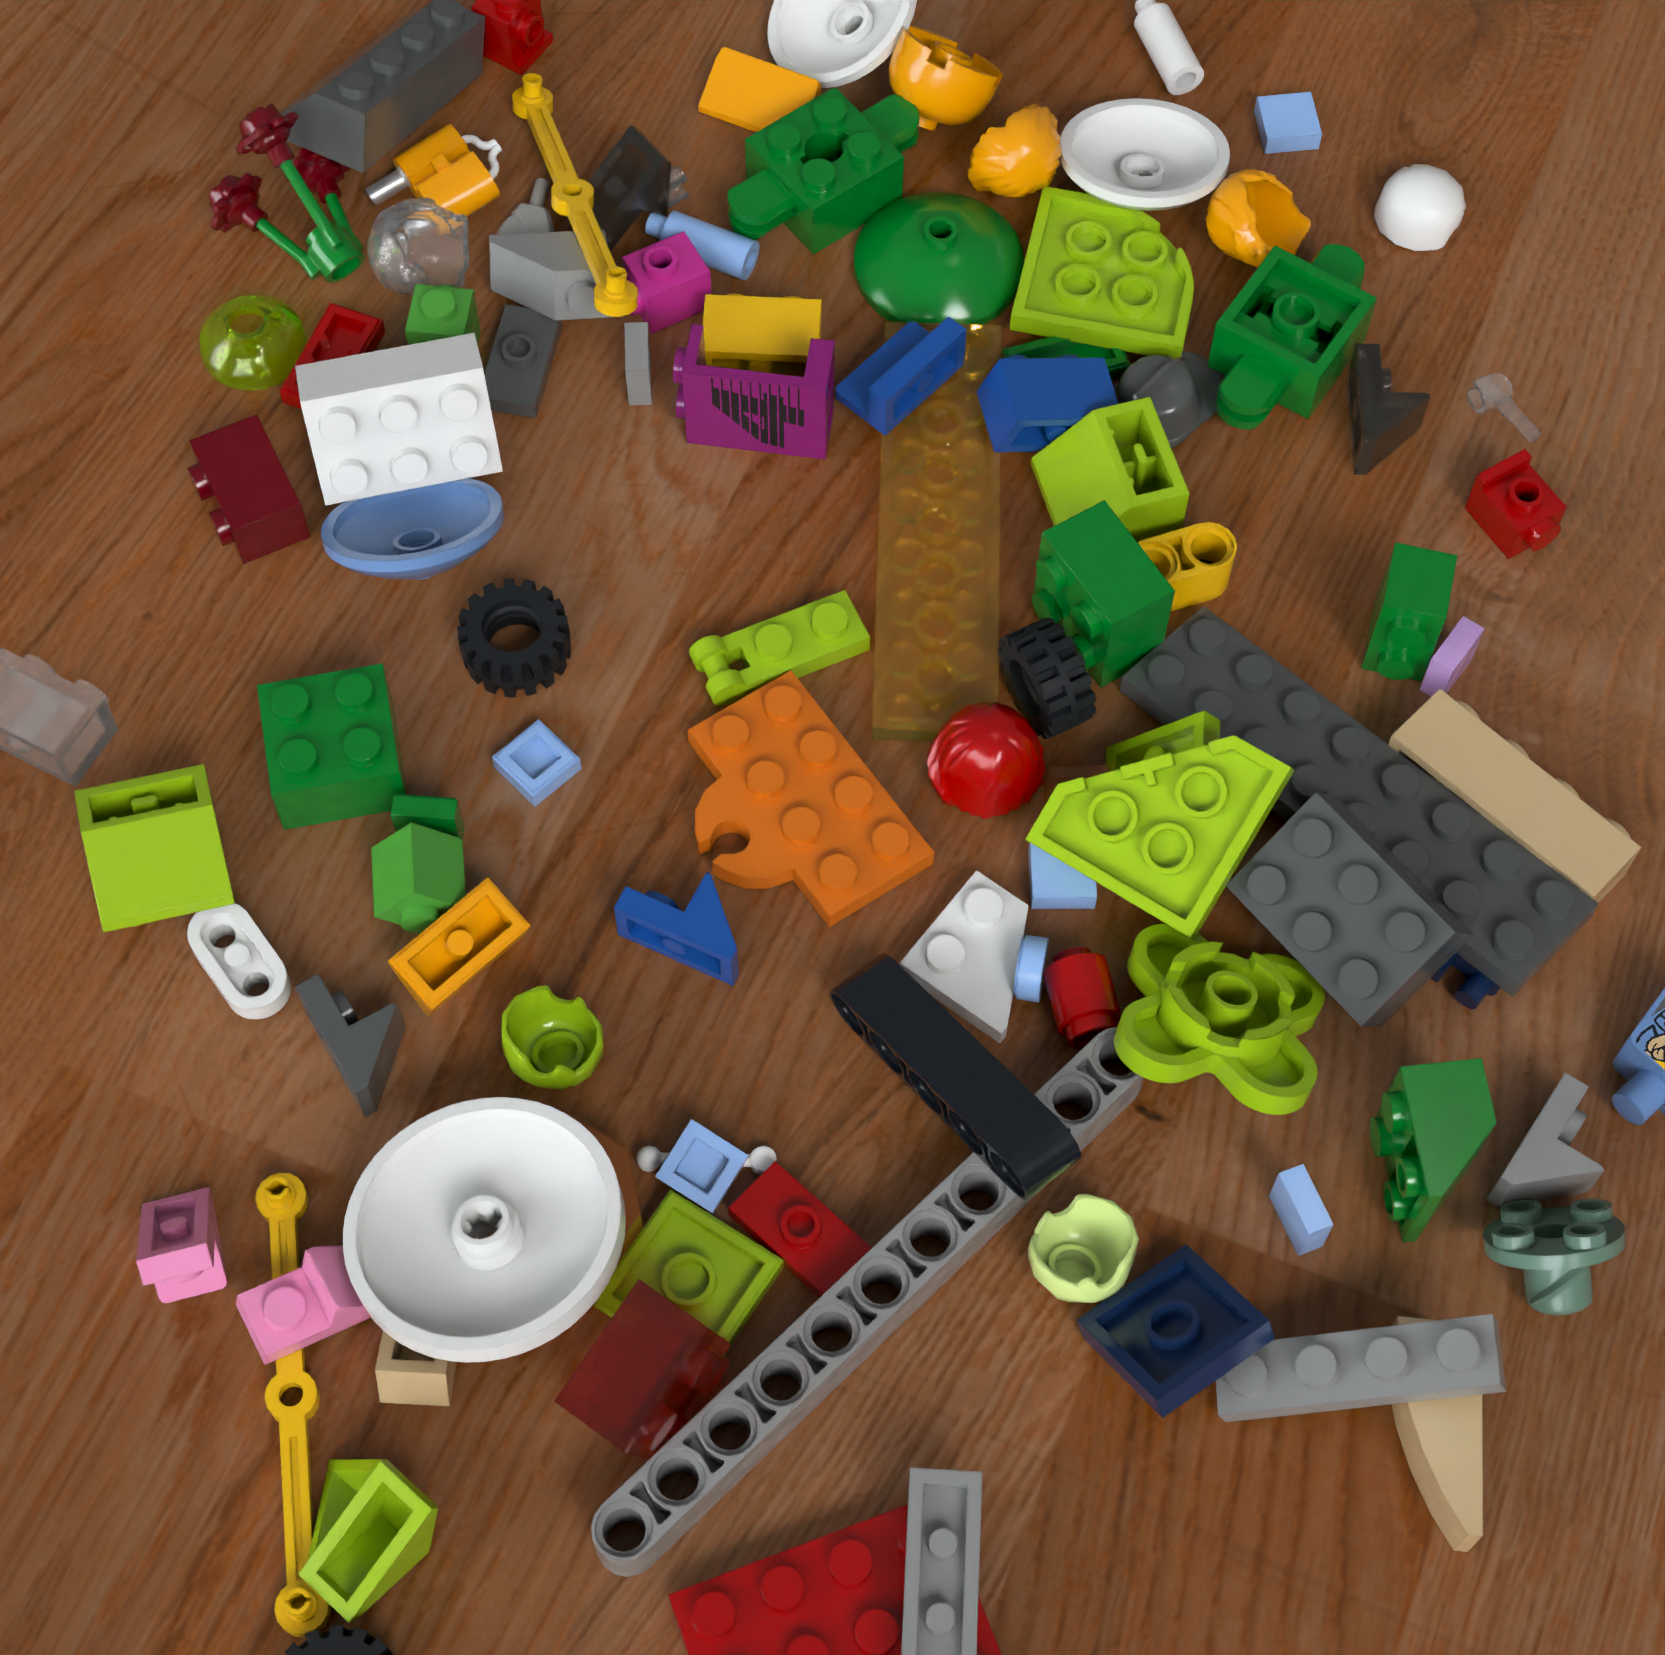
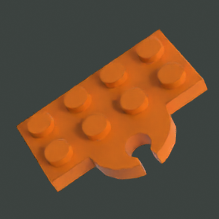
[688,670,935,927]

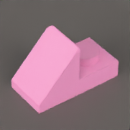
[136,1187,227,1303]
[236,1245,371,1365]

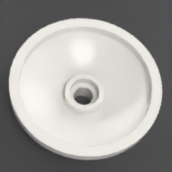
[767,0,917,88]
[1060,98,1230,211]

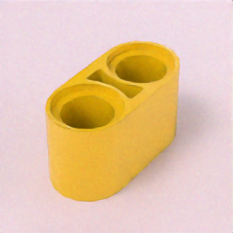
[1138,522,1237,612]

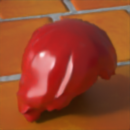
[926,701,1046,819]

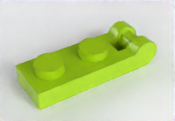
[689,590,871,706]

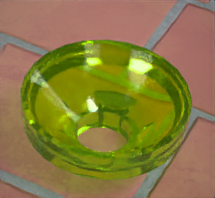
[199,294,307,391]

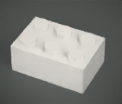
[295,333,503,506]

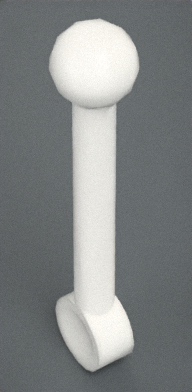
[636,1145,777,1175]

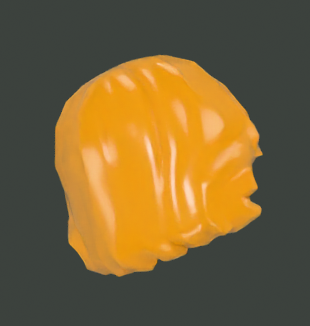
[968,104,1062,198]
[1205,169,1311,268]

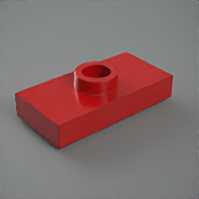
[279,303,386,409]
[728,1161,872,1298]

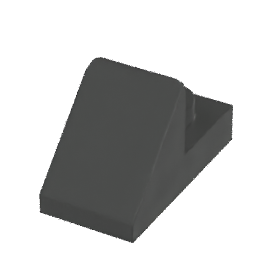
[295,974,405,1117]

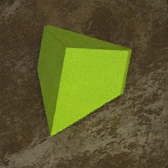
[298,1459,439,1623]

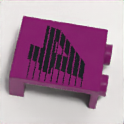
[673,324,835,460]

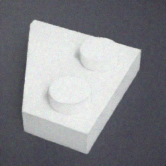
[900,870,1029,1043]

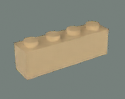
[1388,689,1641,903]

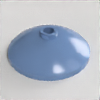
[321,478,505,580]

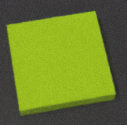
[594,1189,784,1379]

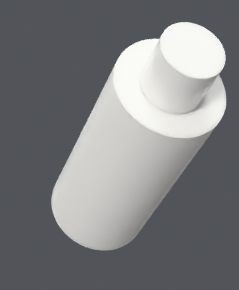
[1134,0,1204,95]

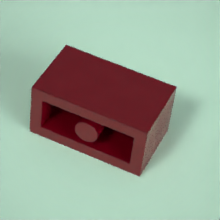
[187,414,311,564]

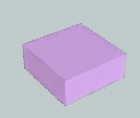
[1419,616,1485,697]

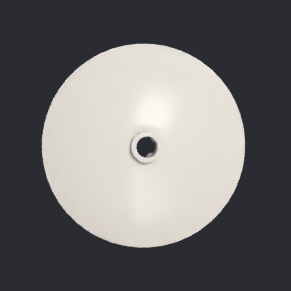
[343,1097,626,1363]

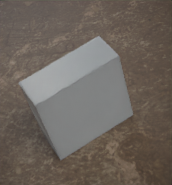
[624,322,652,405]

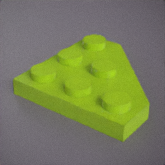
[1025,735,1294,939]

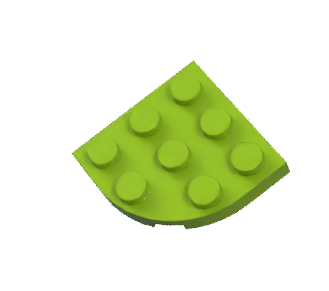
[1010,186,1194,359]

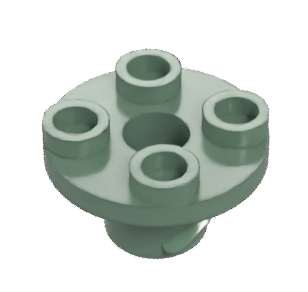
[1483,1198,1626,1316]

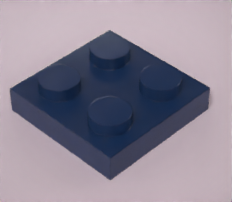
[1076,1244,1275,1418]

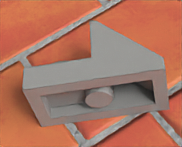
[1486,1072,1604,1207]

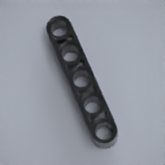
[829,953,1082,1200]

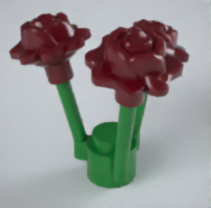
[209,103,365,283]

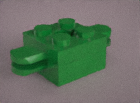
[728,87,919,255]
[1207,244,1377,429]

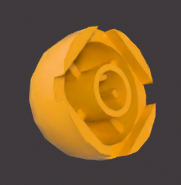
[889,26,1003,131]

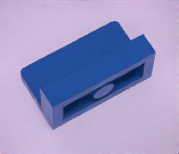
[835,316,967,436]

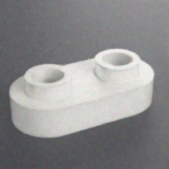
[187,904,291,1019]

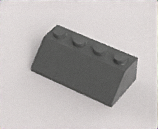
[280,0,485,173]

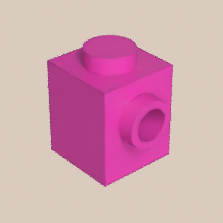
[622,231,712,334]

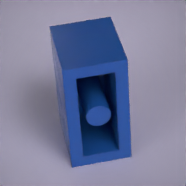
[976,354,1119,452]

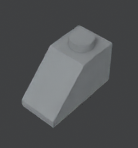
[489,230,612,320]

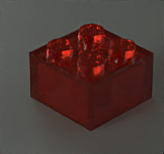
[554,1279,731,1460]

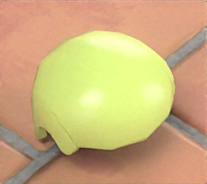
[1028,1194,1139,1303]

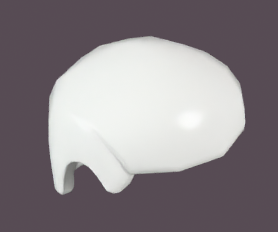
[1374,164,1466,251]

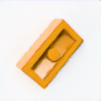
[698,47,821,132]
[387,877,531,1017]

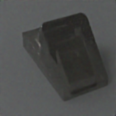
[564,125,671,252]
[1346,343,1430,475]

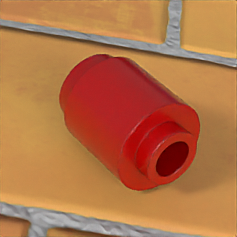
[1043,947,1122,1050]

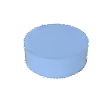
[1013,935,1049,1003]

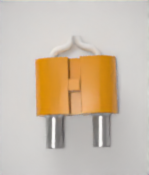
[366,123,502,242]

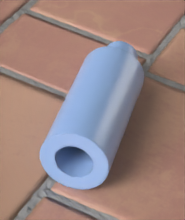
[645,210,760,281]

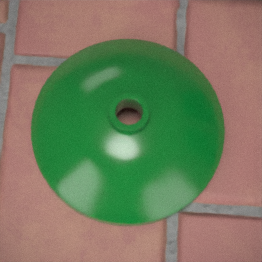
[854,192,1024,332]

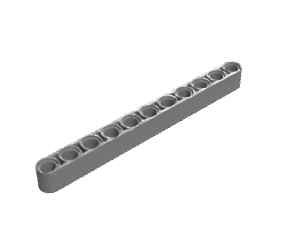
[591,1027,1144,1577]

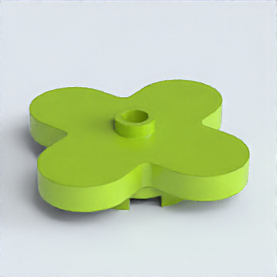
[1114,924,1325,1115]

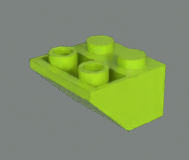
[1031,397,1190,542]
[74,764,235,932]

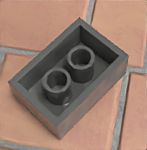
[1226,792,1474,1027]

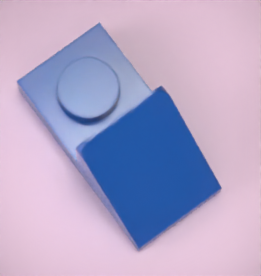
[614,872,739,986]

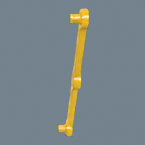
[512,73,638,317]
[255,1172,332,1638]

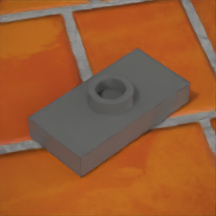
[484,304,563,418]

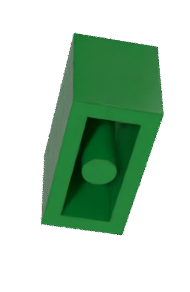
[1361,542,1458,682]

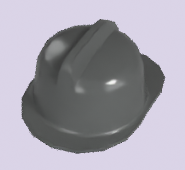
[1113,351,1223,449]

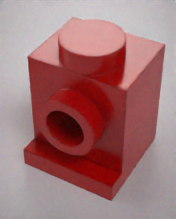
[471,0,553,76]
[1465,449,1567,559]

